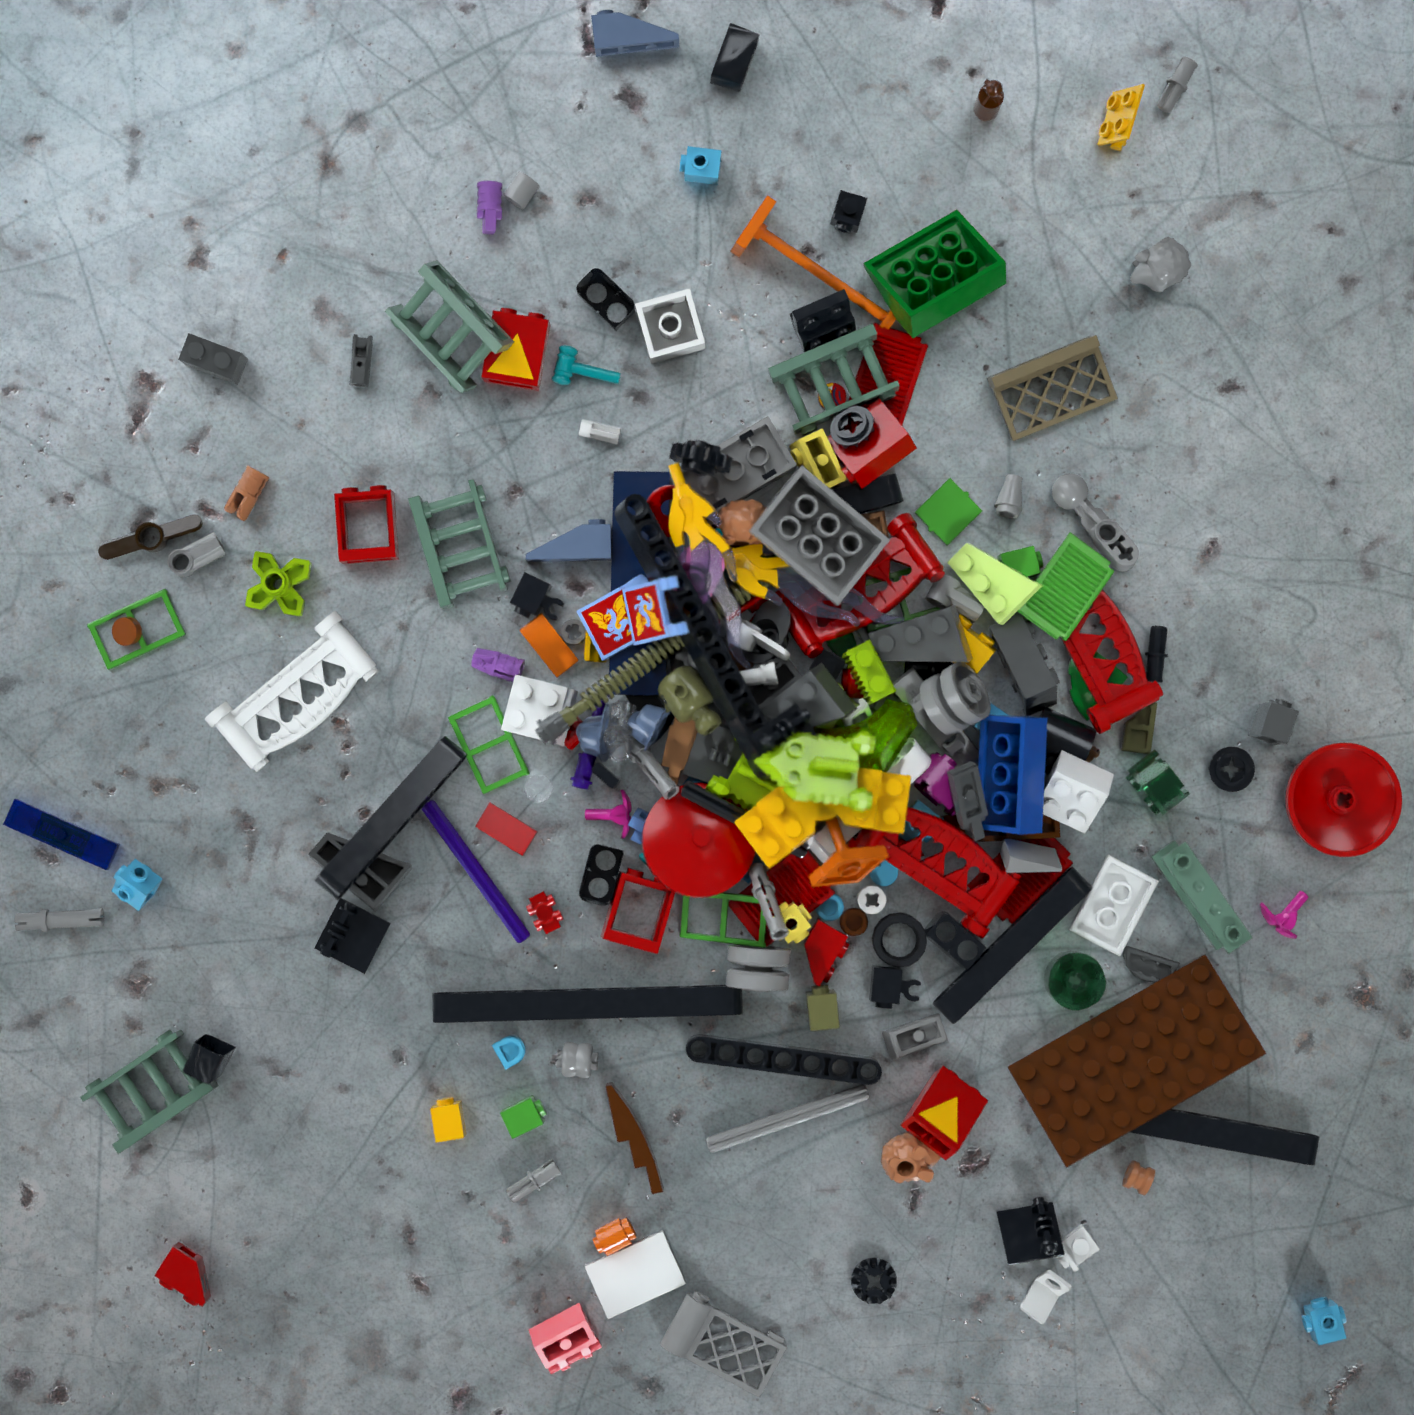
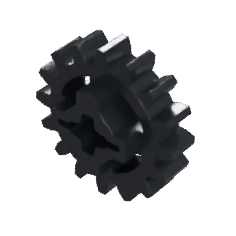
[669,440,732,476]

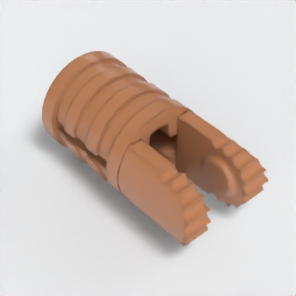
[224,465,270,521]

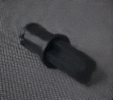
[1145,626,1168,683]

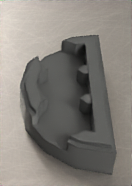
[1123,946,1180,983]

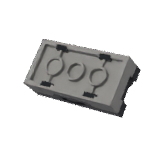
[670,416,797,521]

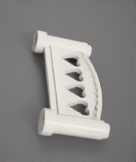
[205,611,379,772]

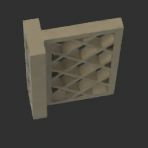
[987,335,1118,441]

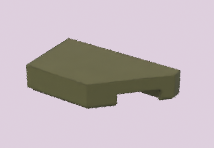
[1121,702,1157,755]

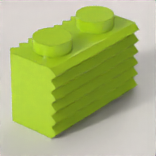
[842,640,896,705]

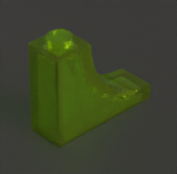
[812,699,918,772]

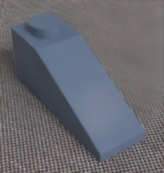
[591,10,680,57]
[526,519,612,562]

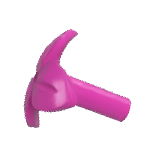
[585,790,632,839]
[1260,891,1308,939]

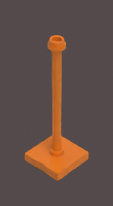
[730,195,896,330]
[809,817,888,887]

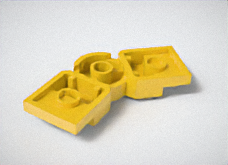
[734,767,911,869]

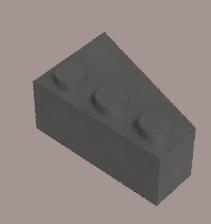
[869,605,973,662]
[761,663,857,727]
[309,832,412,912]

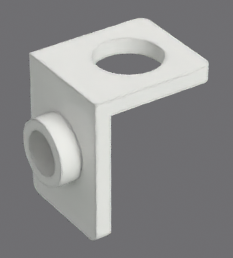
[1020,1270,1072,1324]

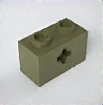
[806,985,840,1031]

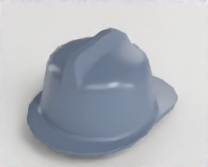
[576,704,613,762]
[628,704,674,751]

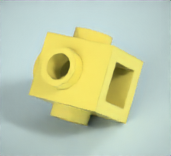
[772,901,812,944]

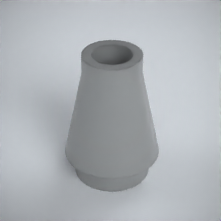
[994,474,1023,518]

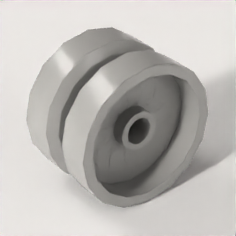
[920,662,991,736]
[726,945,791,992]

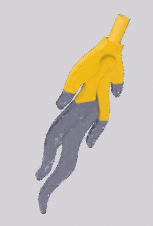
[668,462,751,668]
[722,544,904,627]

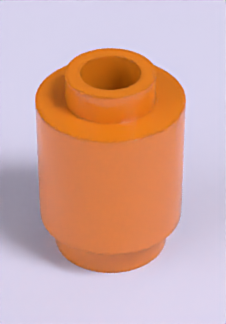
[592,1217,637,1256]

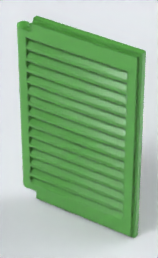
[1017,532,1115,641]

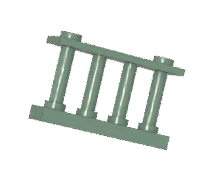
[385,260,514,393]
[768,323,900,436]
[408,479,511,609]
[1150,840,1253,954]
[80,1030,219,1154]

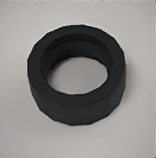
[872,913,927,968]

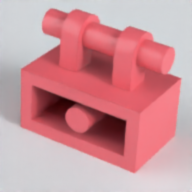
[529,1303,602,1375]

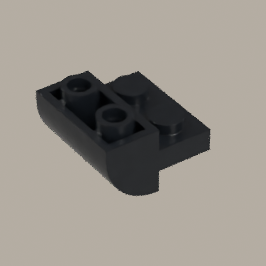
[790,289,856,352]
[1040,706,1097,774]

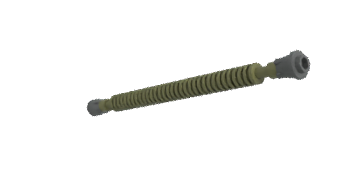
[535,555,786,745]

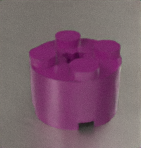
[913,752,958,817]

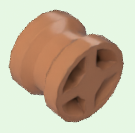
[1122,1160,1155,1196]

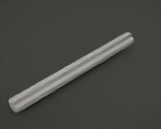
[706,1084,869,1153]

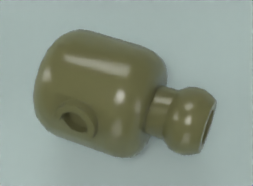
[658,665,721,736]

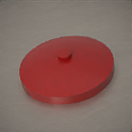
[1285,743,1402,857]
[642,783,756,898]

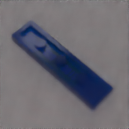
[3,799,120,870]

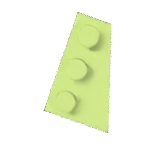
[947,543,1043,625]

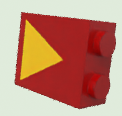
[481,308,551,391]
[900,1066,989,1161]

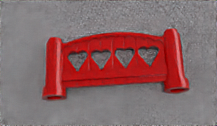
[768,513,945,658]
[1035,580,1163,734]
[847,807,1022,939]

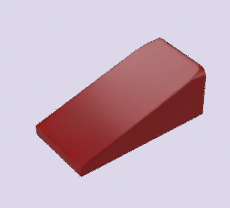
[475,802,538,856]

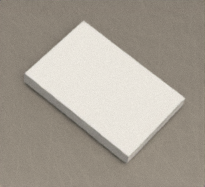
[1068,854,1159,956]
[585,1230,686,1319]

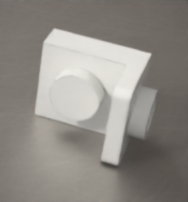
[1057,1224,1100,1272]

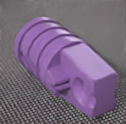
[477,181,502,235]
[471,648,525,682]

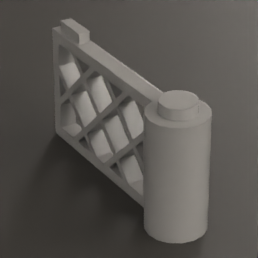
[660,1290,787,1398]

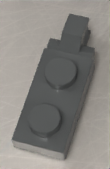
[947,761,988,842]

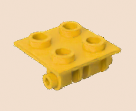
[1097,84,1145,151]

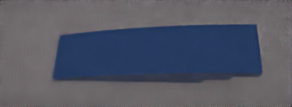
[609,471,670,696]

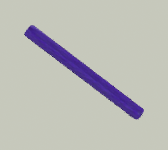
[422,800,530,943]

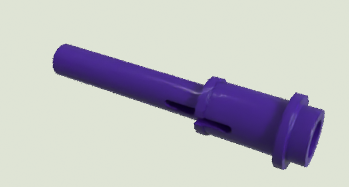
[570,700,606,790]

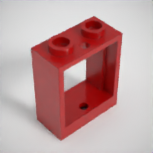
[334,485,399,564]
[601,868,675,954]

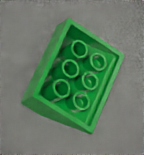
[863,210,1006,338]

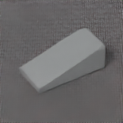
[1000,839,1062,873]
[882,1013,948,1059]

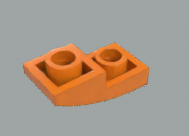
[519,613,579,678]

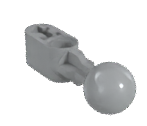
[1052,473,1139,572]

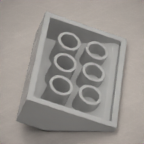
[749,466,890,606]

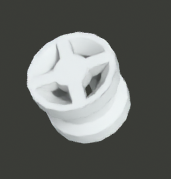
[857,885,886,914]

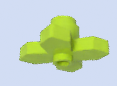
[245,551,312,617]

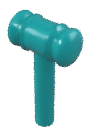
[552,345,621,385]

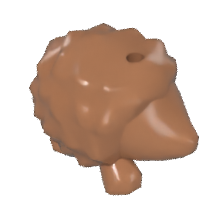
[715,499,766,548]
[881,1132,941,1184]

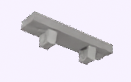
[892,667,979,768]

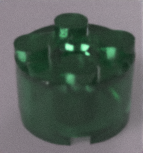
[1125,749,1190,815]
[1044,951,1106,1011]

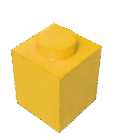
[430,1097,467,1143]

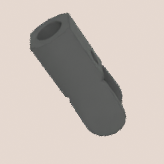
[349,334,373,387]

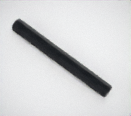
[681,781,809,858]

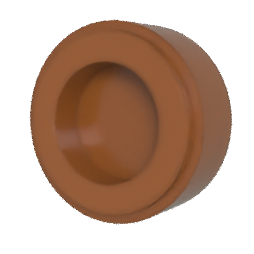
[112,617,142,646]

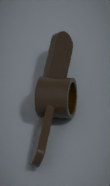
[98,515,203,560]

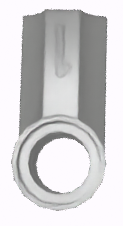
[167,532,226,577]
[925,574,985,623]

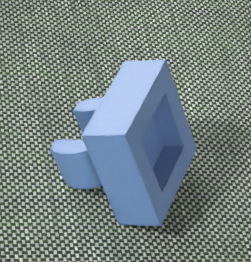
[628,807,649,845]

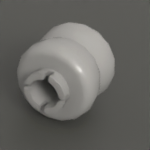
[556,1042,598,1078]

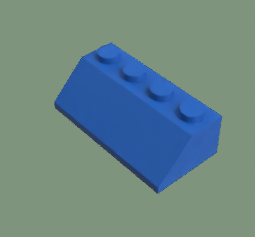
[978,715,1047,834]

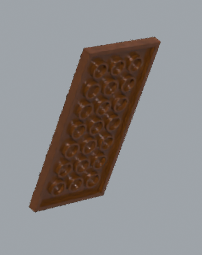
[1008,955,1267,1168]

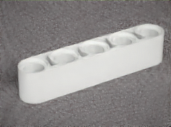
[813,738,931,853]

